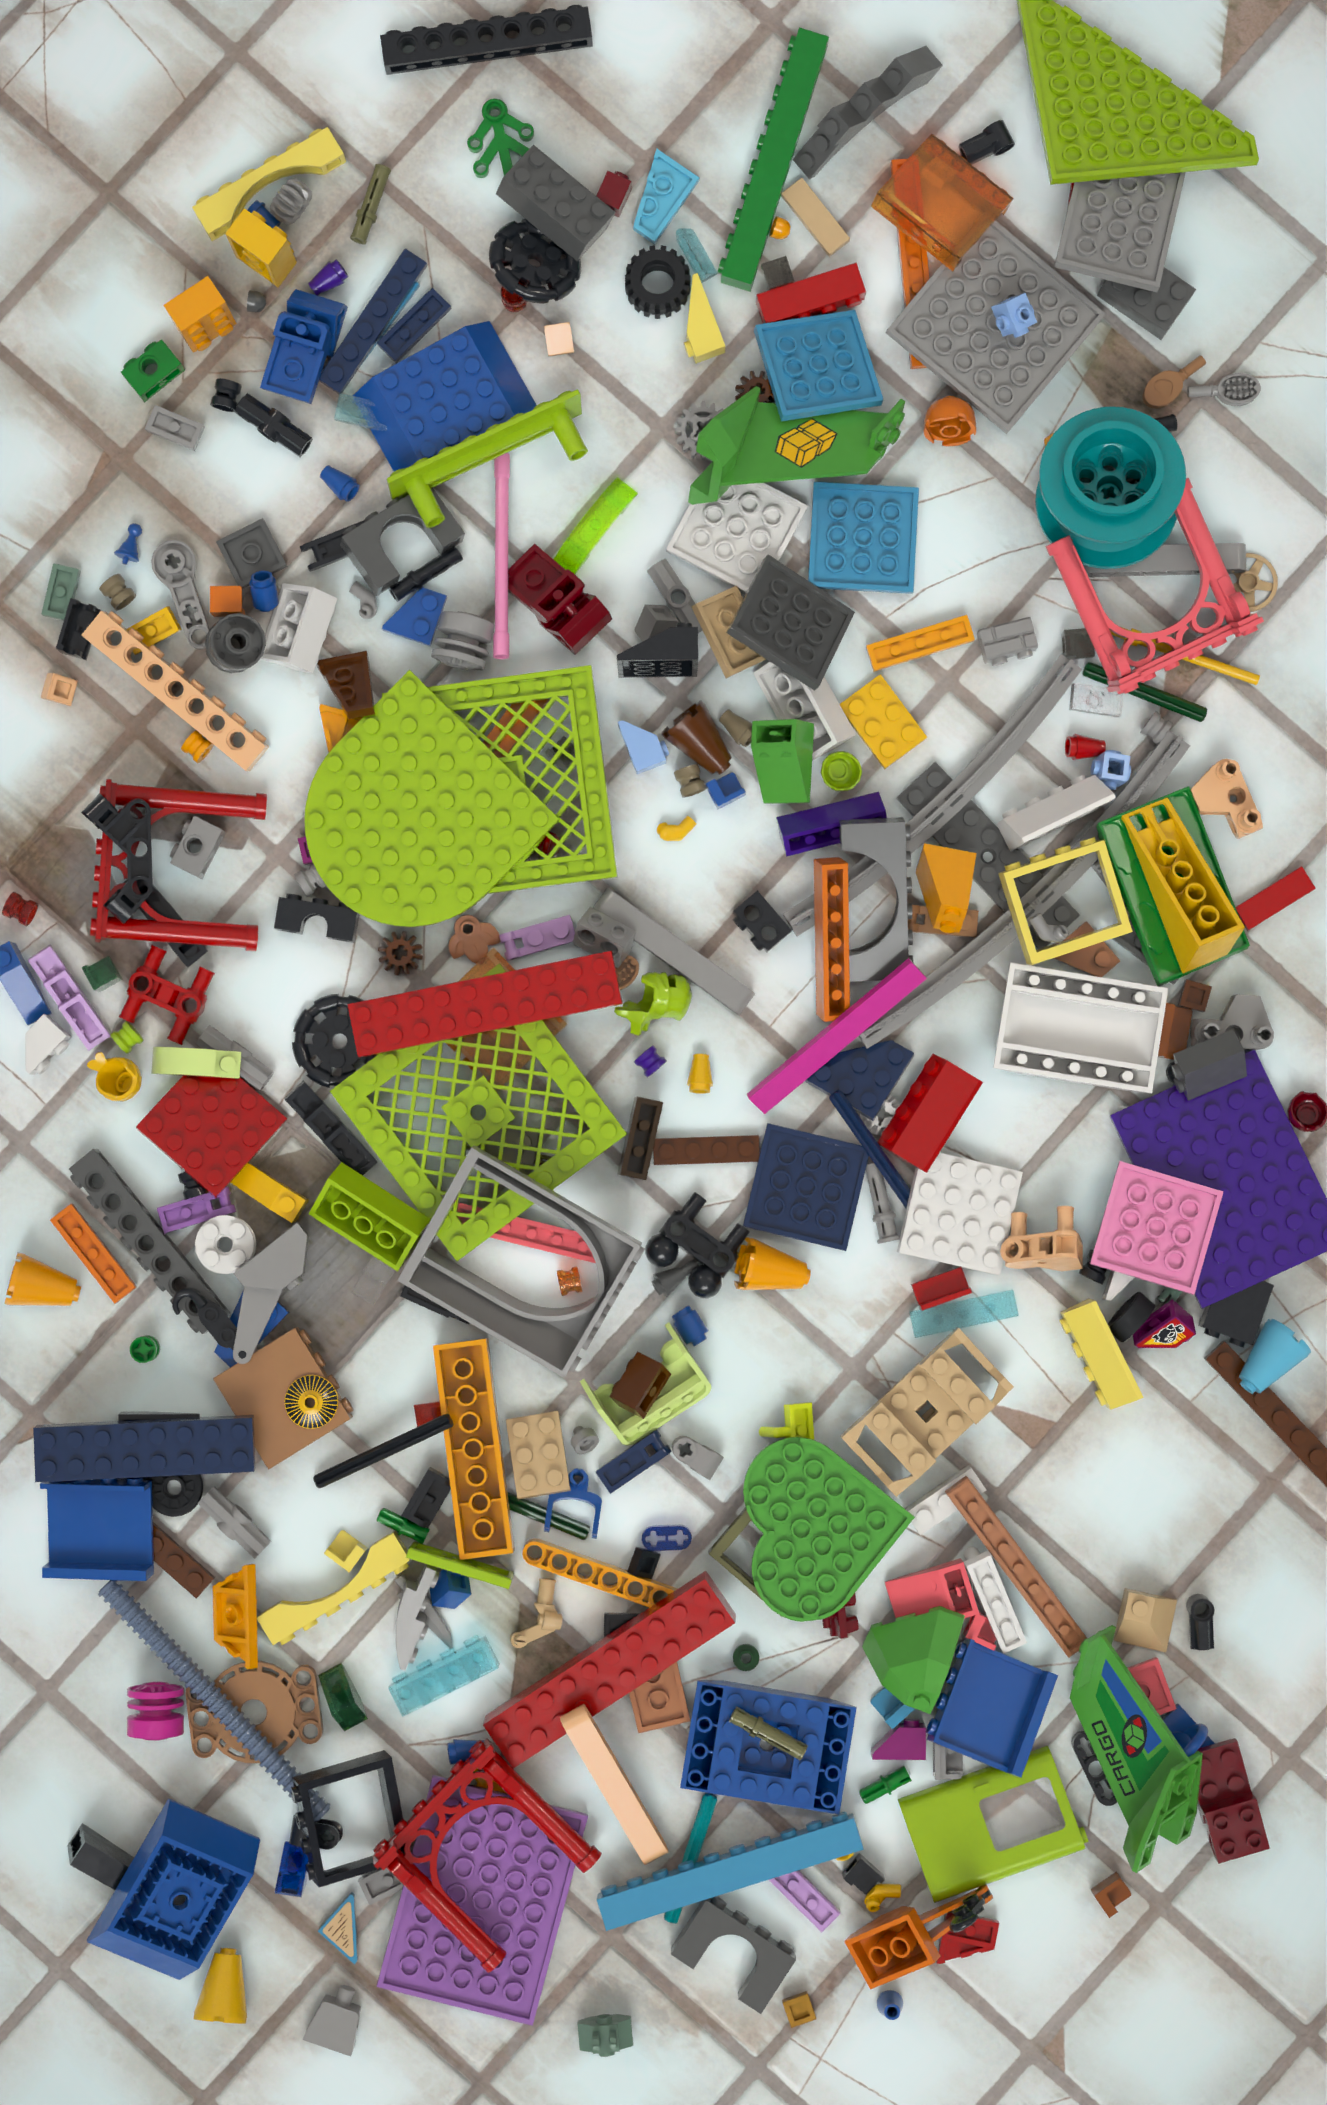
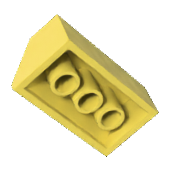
[1059,1298,1143,1410]

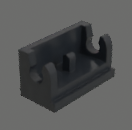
[56,598,101,661]
[401,1467,451,1528]

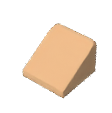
[544,322,574,357]
[41,673,78,706]

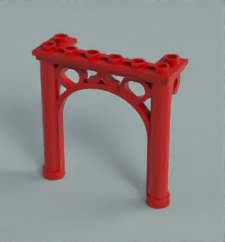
[90,779,267,952]
[373,1738,602,1973]

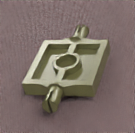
[466,1128,553,1176]

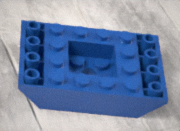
[680,1680,857,1815]
[87,1798,260,1980]

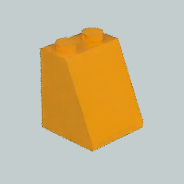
[916,843,977,933]

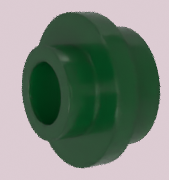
[733,1644,759,1671]

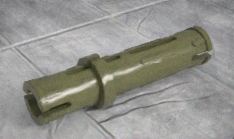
[350,164,391,245]
[729,1706,808,1760]

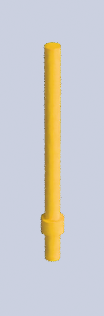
[1110,627,1260,685]

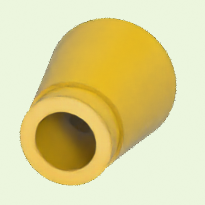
[687,1054,713,1094]

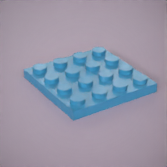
[754,310,884,421]
[808,482,919,594]

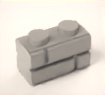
[977,617,1038,666]

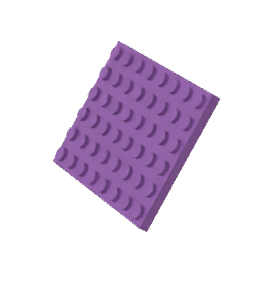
[377,1775,588,2026]

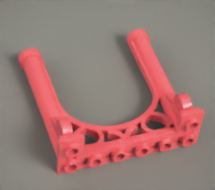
[1045,478,1264,694]

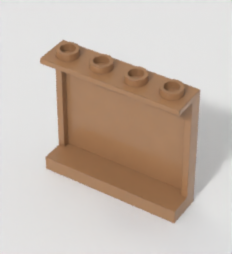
[213,1327,354,1470]

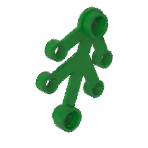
[467,99,534,178]

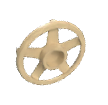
[1232,553,1278,612]

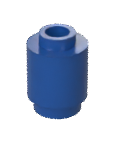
[249,571,279,612]
[672,1306,709,1347]

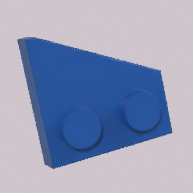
[382,588,447,647]

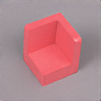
[963,1612,996,1651]

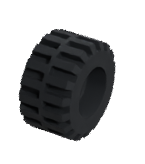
[625,245,691,319]

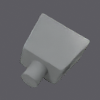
[303,1985,361,2057]

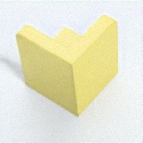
[324,1530,367,1572]

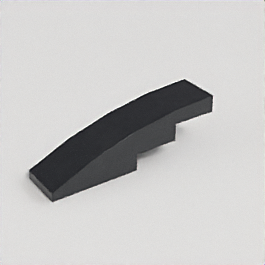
[284,1080,377,1176]

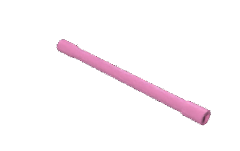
[493,453,510,659]

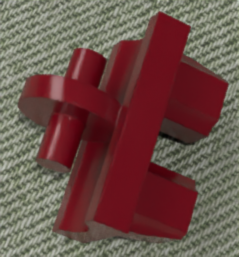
[822,1593,859,1639]

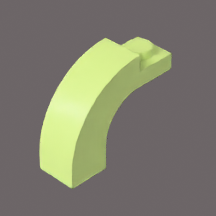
[151,1047,241,1079]

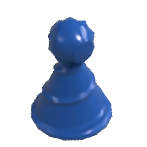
[114,523,142,565]

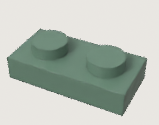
[41,563,81,621]

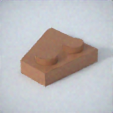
[1052,921,1120,977]

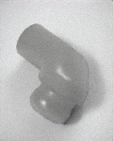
[1029,913,1069,943]

